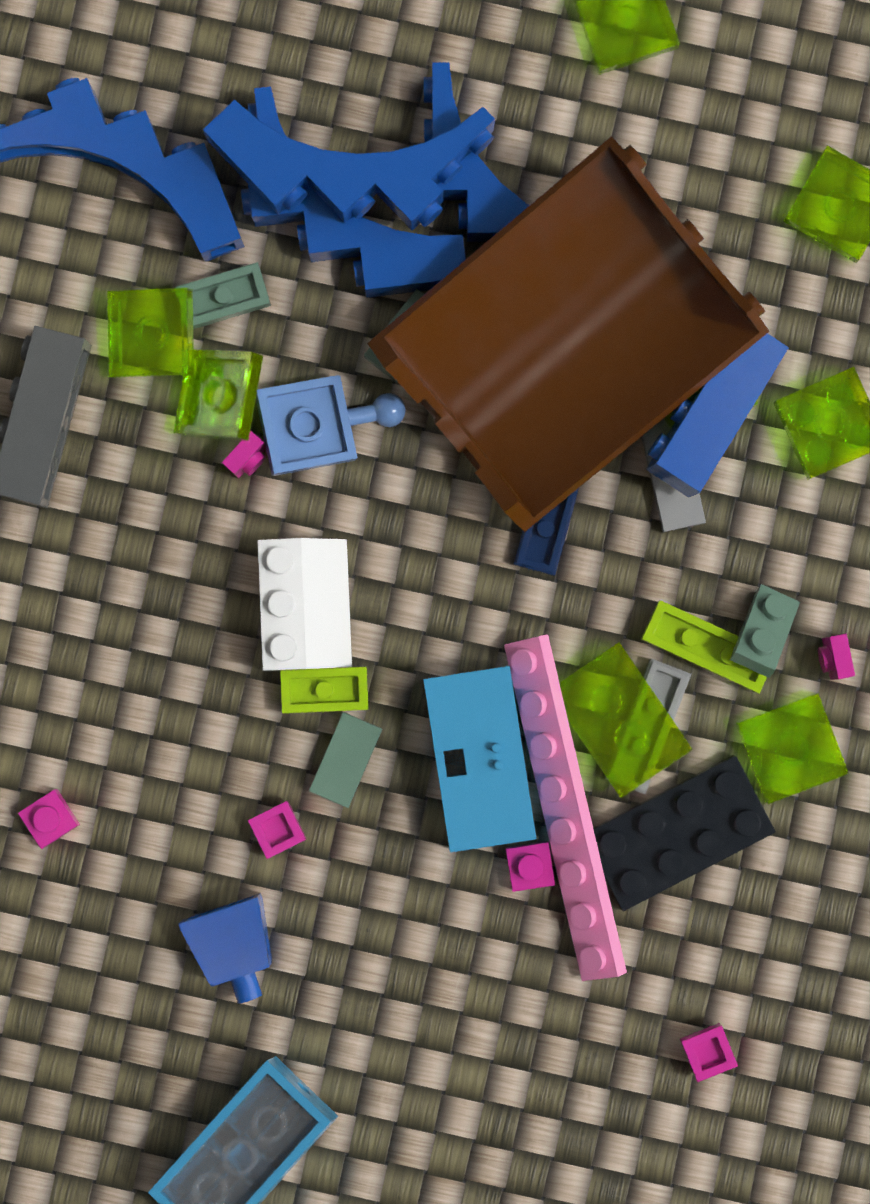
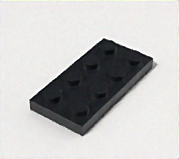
[593,755,776,912]

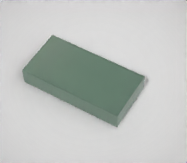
[309,712,383,808]

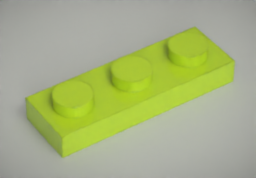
[640,600,767,694]

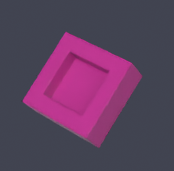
[222,431,266,478]
[818,634,855,680]
[18,789,80,849]
[248,800,307,859]
[505,841,555,892]
[680,1023,738,1082]

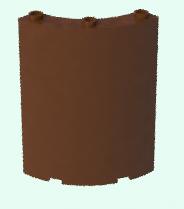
[367,136,770,532]

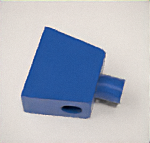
[179,893,272,1004]

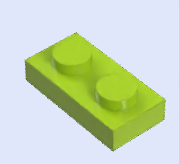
[280,667,369,714]

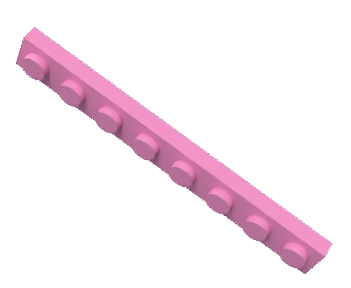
[504,634,627,981]

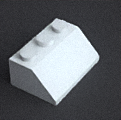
[258,538,352,671]

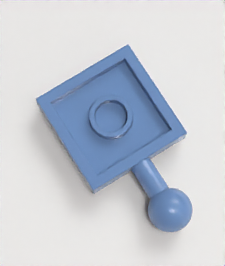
[255,375,406,476]

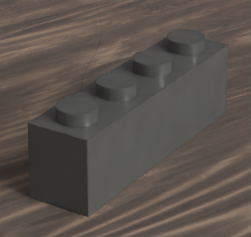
[0,326,92,509]

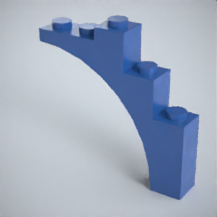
[424,62,530,242]
[0,78,245,262]
[241,86,466,298]
[203,100,495,231]

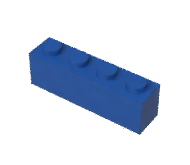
[646,333,789,498]

